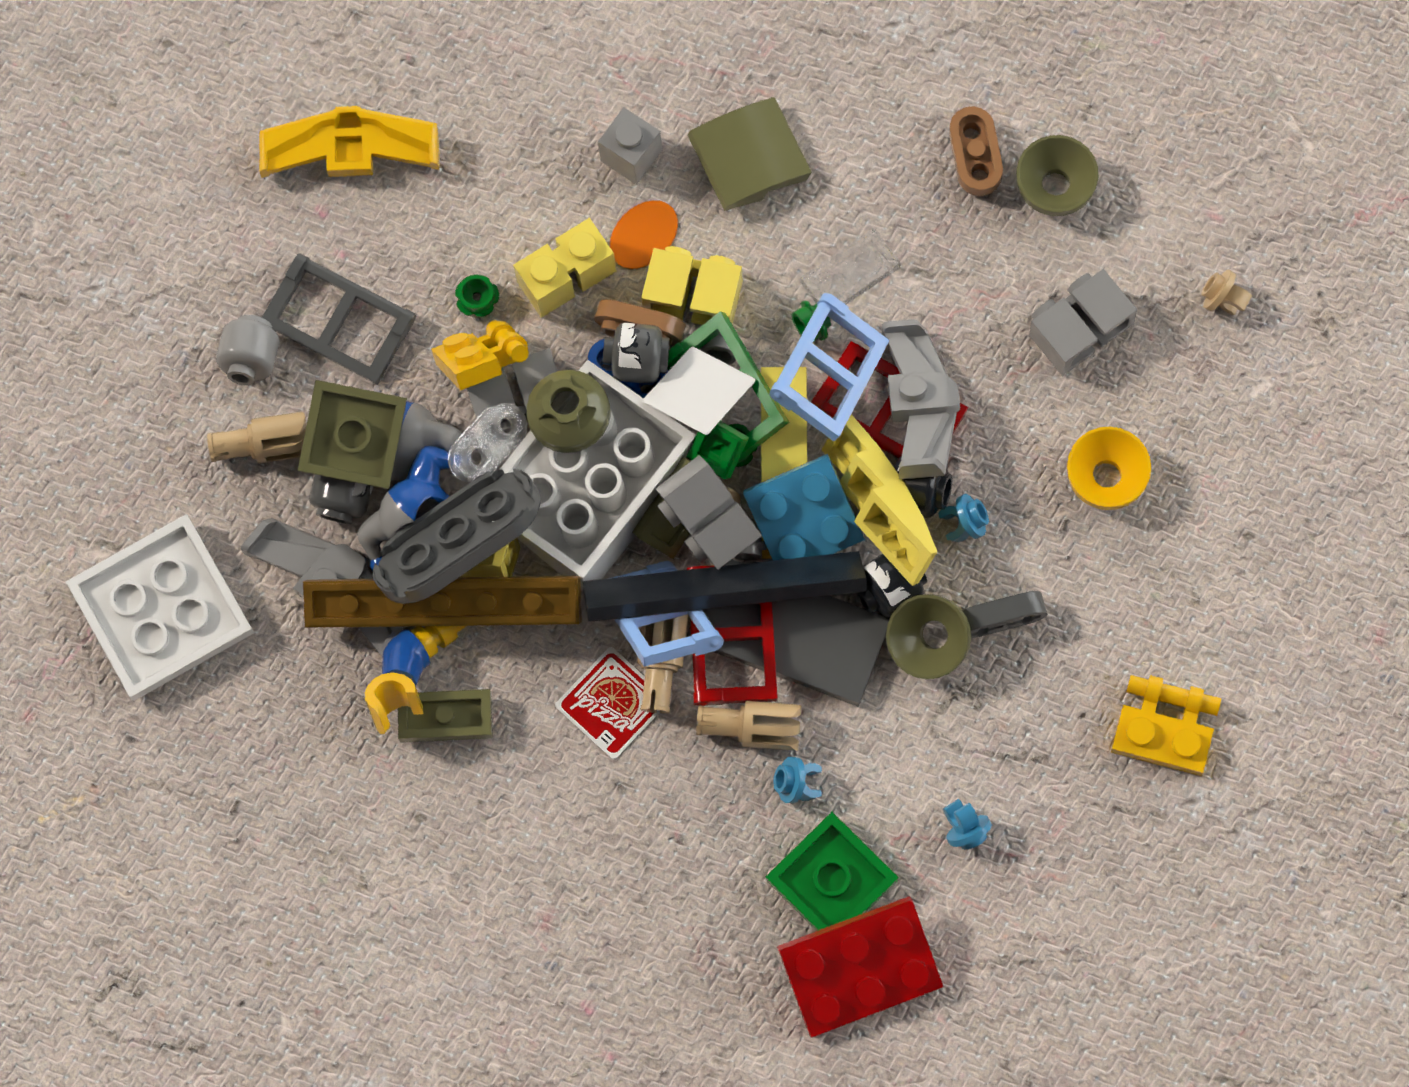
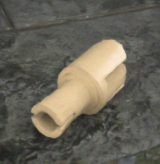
[207,412,307,464]
[637,614,688,714]
[696,701,802,751]

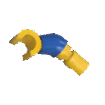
[365,626,466,734]

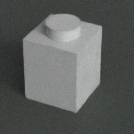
[598,107,663,185]

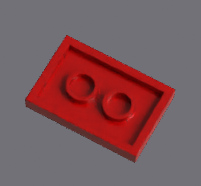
[776,896,944,1038]

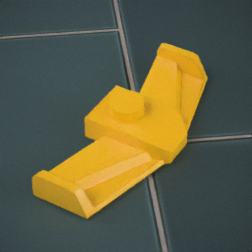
[259,106,440,178]

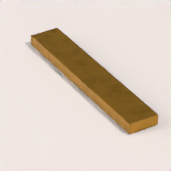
[303,576,582,628]

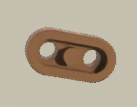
[949,106,1003,196]
[594,299,686,349]

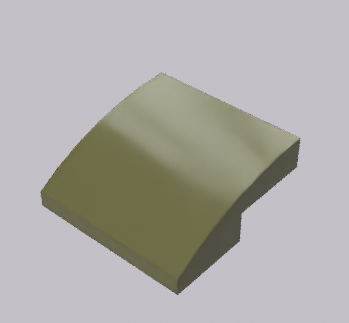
[687,97,812,211]

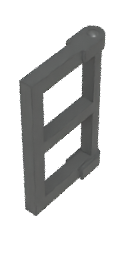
[262,253,417,385]

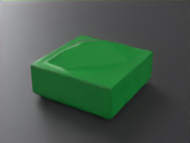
[686,421,749,480]

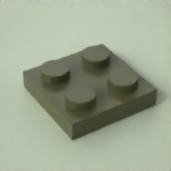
[297,380,407,489]

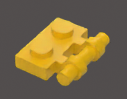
[431,320,529,391]
[1110,675,1222,777]

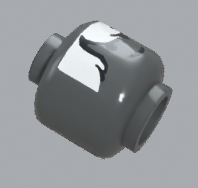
[603,323,670,384]
[309,474,373,524]

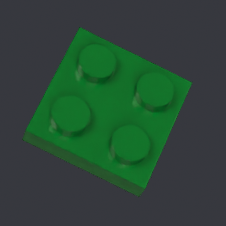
[765,812,899,931]

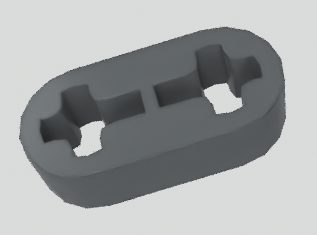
[962,591,1048,638]

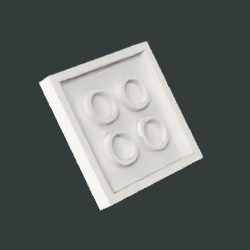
[66,514,254,701]

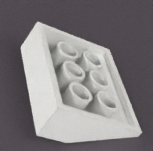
[500,359,696,590]

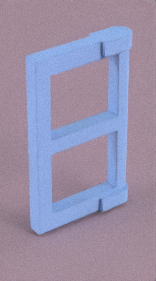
[769,293,889,441]
[612,561,724,667]

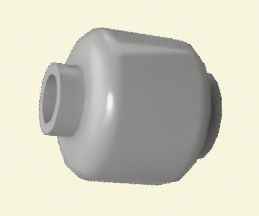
[216,315,280,385]

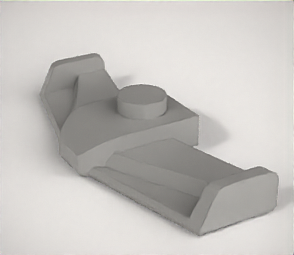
[882,319,960,480]
[241,518,412,658]

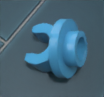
[938,494,989,542]
[774,757,822,804]
[943,799,992,850]

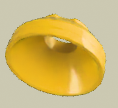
[1067,426,1151,510]

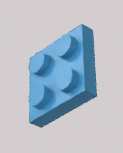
[743,454,865,560]

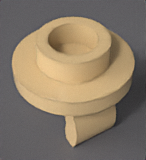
[1201,269,1252,315]

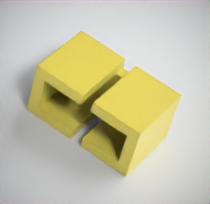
[513,217,617,318]
[641,246,743,325]

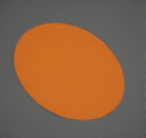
[610,200,678,269]

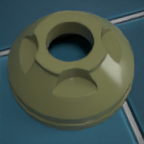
[1016,135,1099,216]
[527,370,611,453]
[886,594,971,679]

